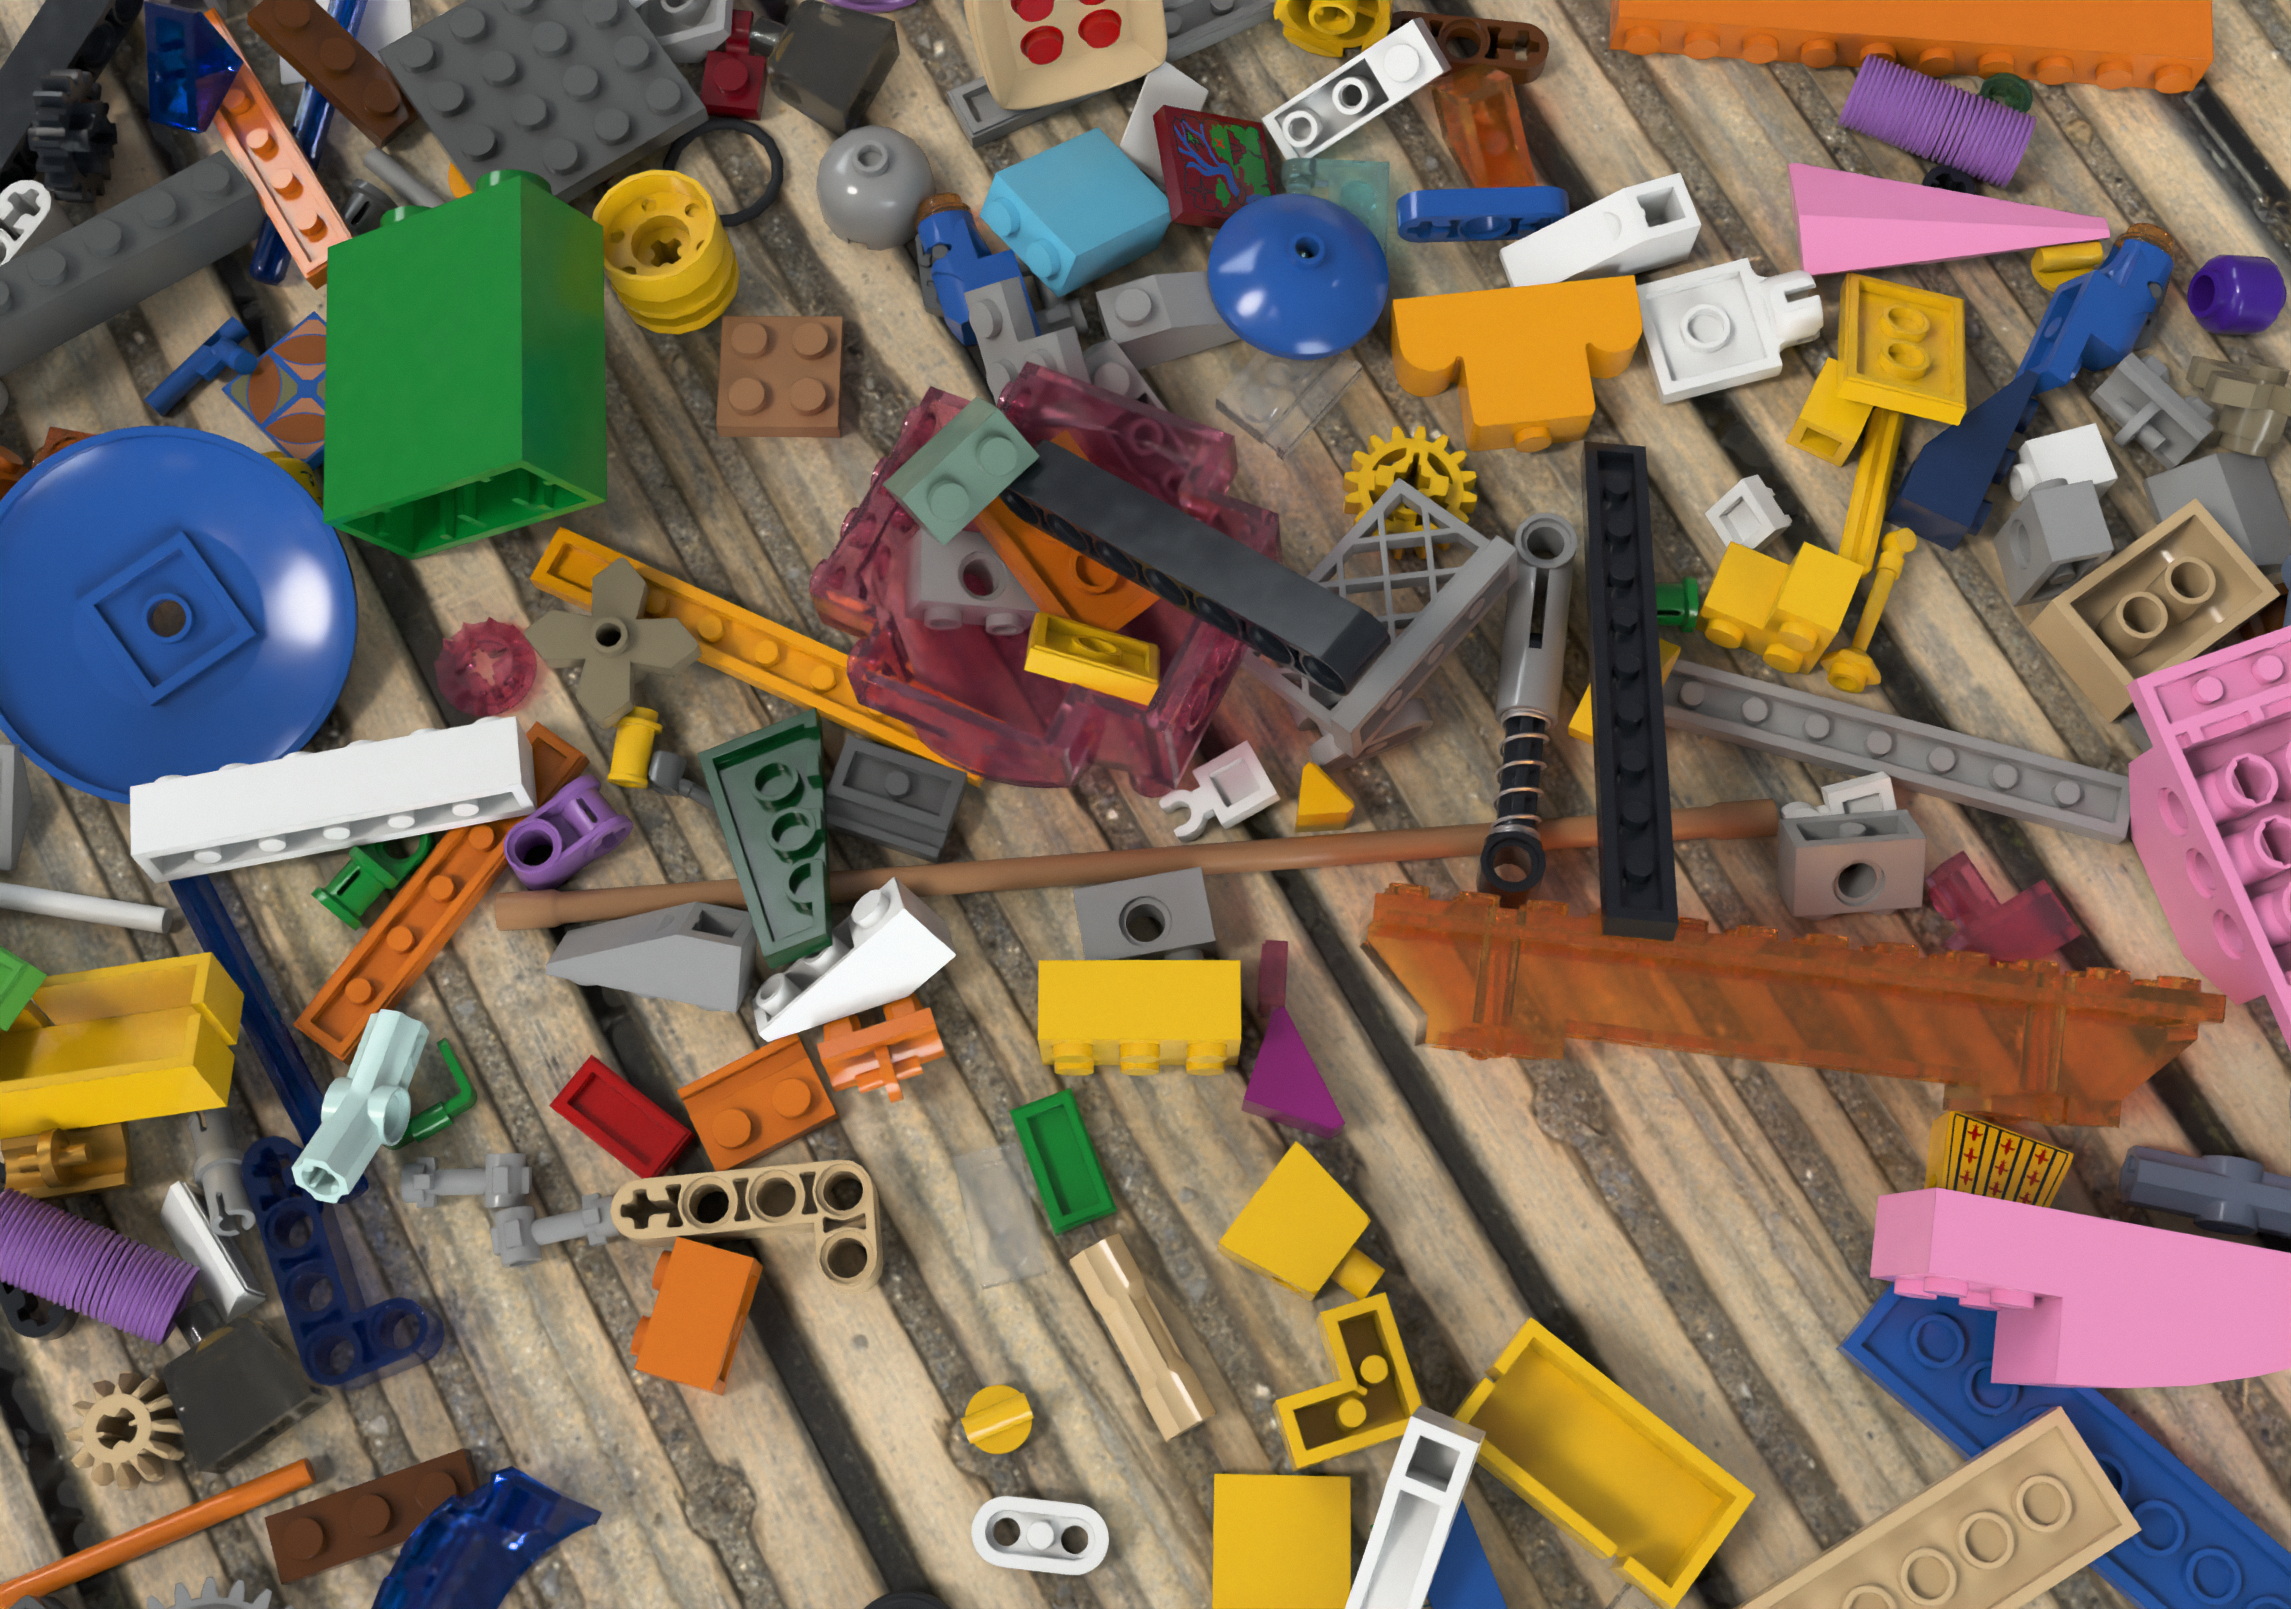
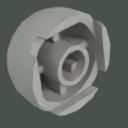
[816,125,937,251]

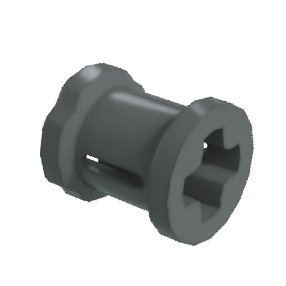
[340,179,398,237]

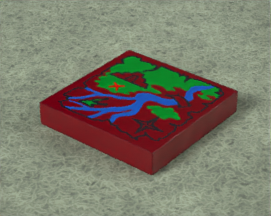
[1153,105,1276,229]

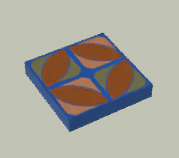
[221,311,326,472]

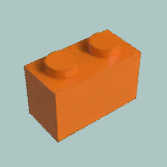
[631,1236,763,1396]

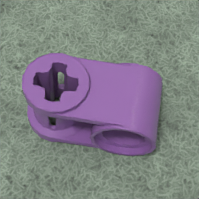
[504,774,633,890]

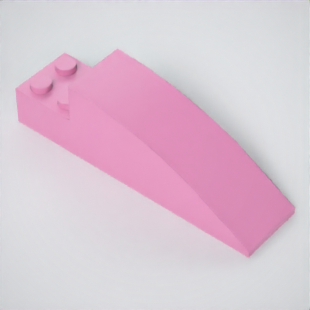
[1870,1187,2291,1388]

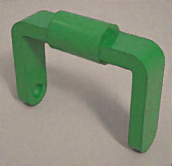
[382,1037,478,1150]

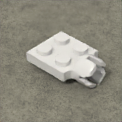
[1636,258,1823,405]

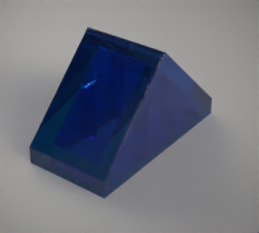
[144,0,244,134]

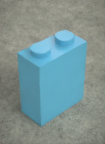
[979,127,1171,298]

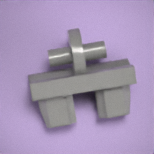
[2089,353,2215,470]

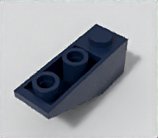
[1884,370,2040,551]

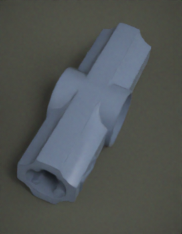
[2118,1145,2291,1239]

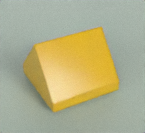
[1294,761,1355,833]

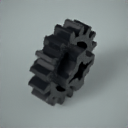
[28,69,118,203]

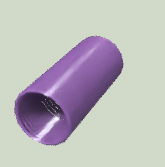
[1838,53,2037,189]
[0,1188,200,1346]

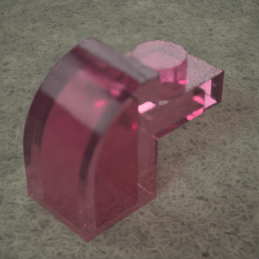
[1925,850,2082,976]

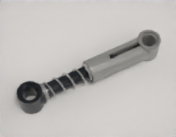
[1476,513,1578,914]

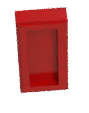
[549,1054,695,1179]

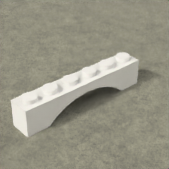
[1345,1405,1486,1609]

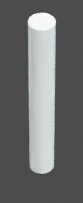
[0,882,172,934]

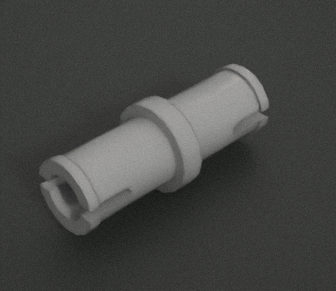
[187,1107,256,1237]

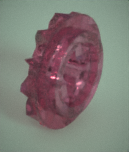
[433,617,537,716]

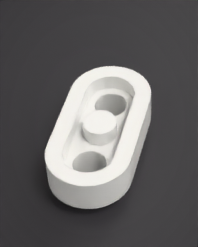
[971,1496,1109,1575]

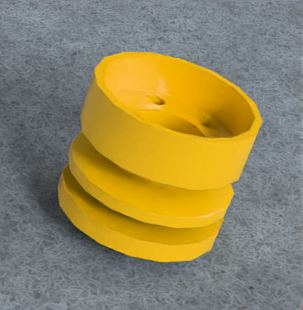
[592,169,741,335]

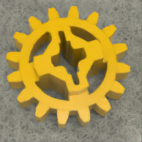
[1342,426,1477,560]

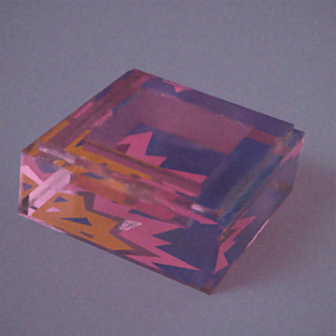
[1257,940,1288,1018]

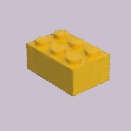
[1038,960,1241,1076]

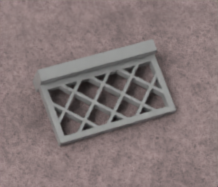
[1234,478,1518,760]

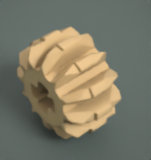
[64,1371,193,1491]

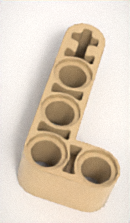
[610,1160,883,1295]

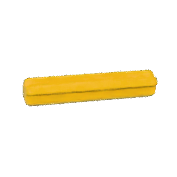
[1838,407,1905,579]

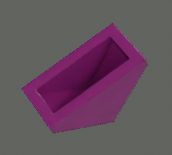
[1241,1006,1345,1140]

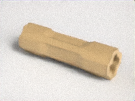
[1070,1233,1217,1442]

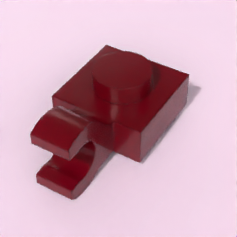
[700,9,769,121]

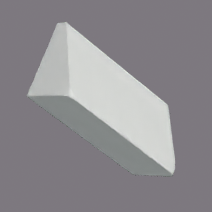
[1119,61,1209,193]
[160,1181,267,1324]

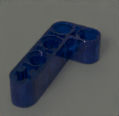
[241,1136,445,1391]

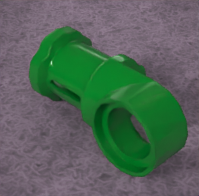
[311,832,437,931]

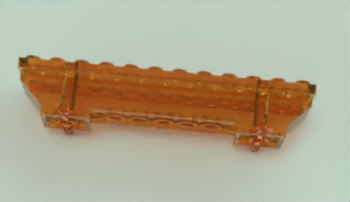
[1357,883,2226,1128]

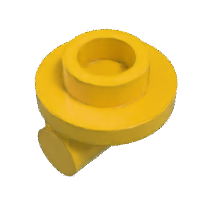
[2031,240,2103,293]
[961,1385,1034,1455]

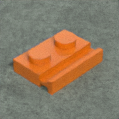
[677,1033,839,1171]

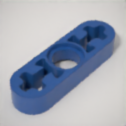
[1396,186,1570,243]

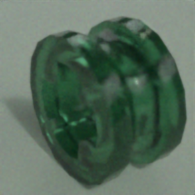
[1977,73,2033,115]

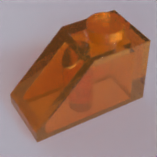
[1429,62,1536,188]

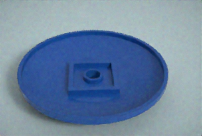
[0,426,359,804]

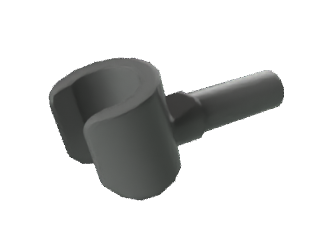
[648,750,716,812]

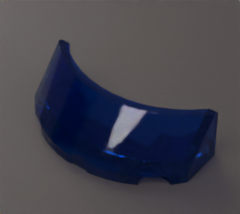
[371,1466,603,1609]

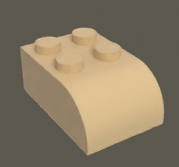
[2028,498,2281,723]

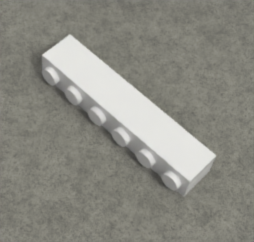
[130,716,538,883]

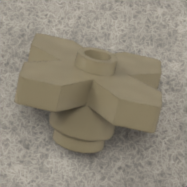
[2186,356,2291,457]
[524,557,702,730]

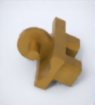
[1,1121,132,1202]

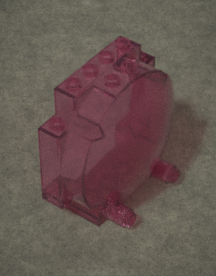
[809,361,1283,798]

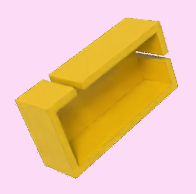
[0,952,244,1139]
[1451,1317,1756,1609]

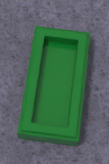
[1009,1088,1117,1237]

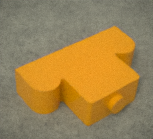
[1388,275,1643,453]

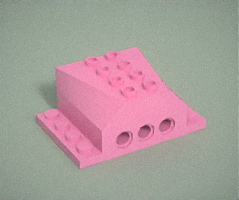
[2126,625,2291,1052]

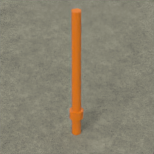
[0,1457,316,1609]

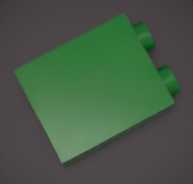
[323,169,607,560]

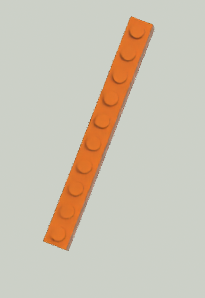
[1609,0,2214,94]

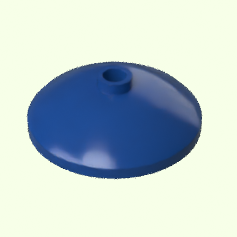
[1207,193,1389,360]

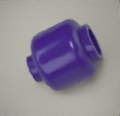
[2187,254,2287,335]

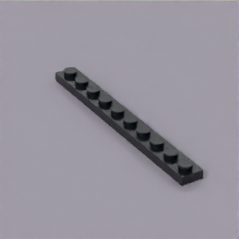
[1580,441,1679,941]

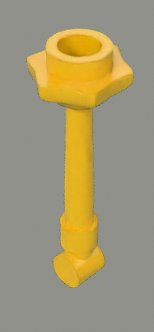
[1819,528,1917,693]

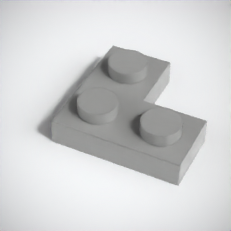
[964,276,1092,412]

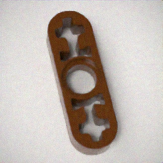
[1387,11,1549,85]

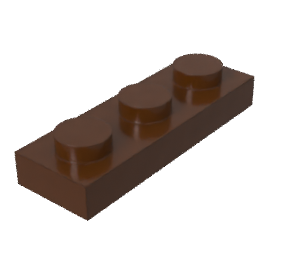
[247,0,420,149]
[264,1448,488,1585]

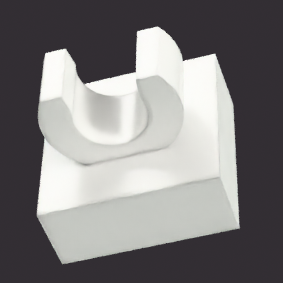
[1705,474,1792,553]

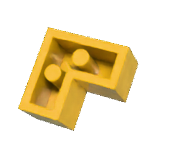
[1695,541,1865,675]
[1272,1292,1423,1472]

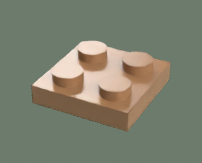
[716,316,845,438]

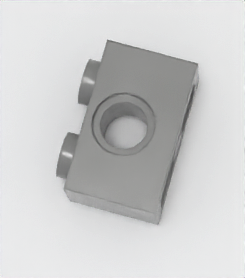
[1993,478,2114,607]
[904,527,1040,636]
[1776,809,1927,920]
[1073,866,1216,960]

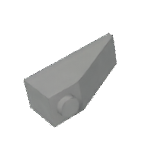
[1095,271,1241,371]

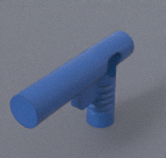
[144,316,257,417]

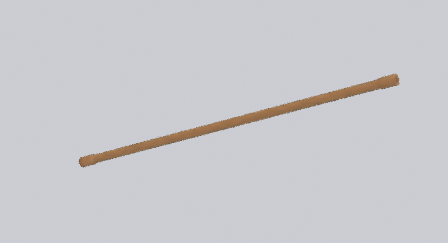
[494,798,1778,931]

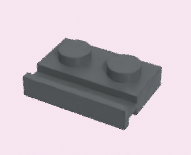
[826,735,968,864]

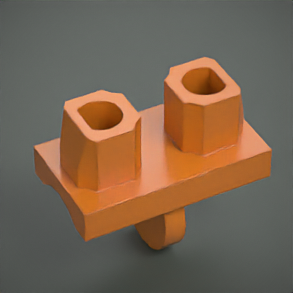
[816,992,946,1103]

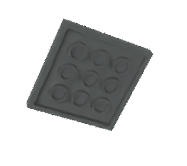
[378,0,709,203]

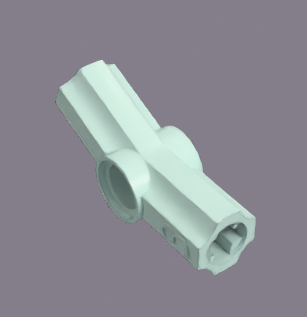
[292,1009,429,1203]

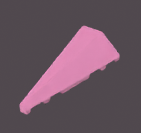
[1787,163,2110,278]

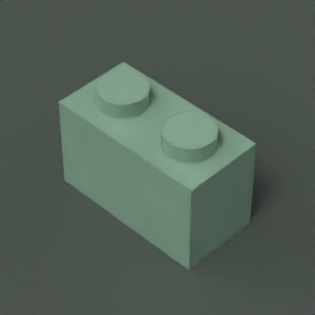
[882,396,1040,546]

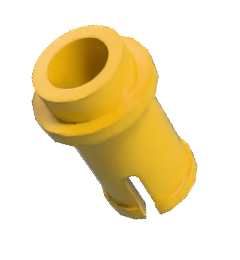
[607,706,663,789]

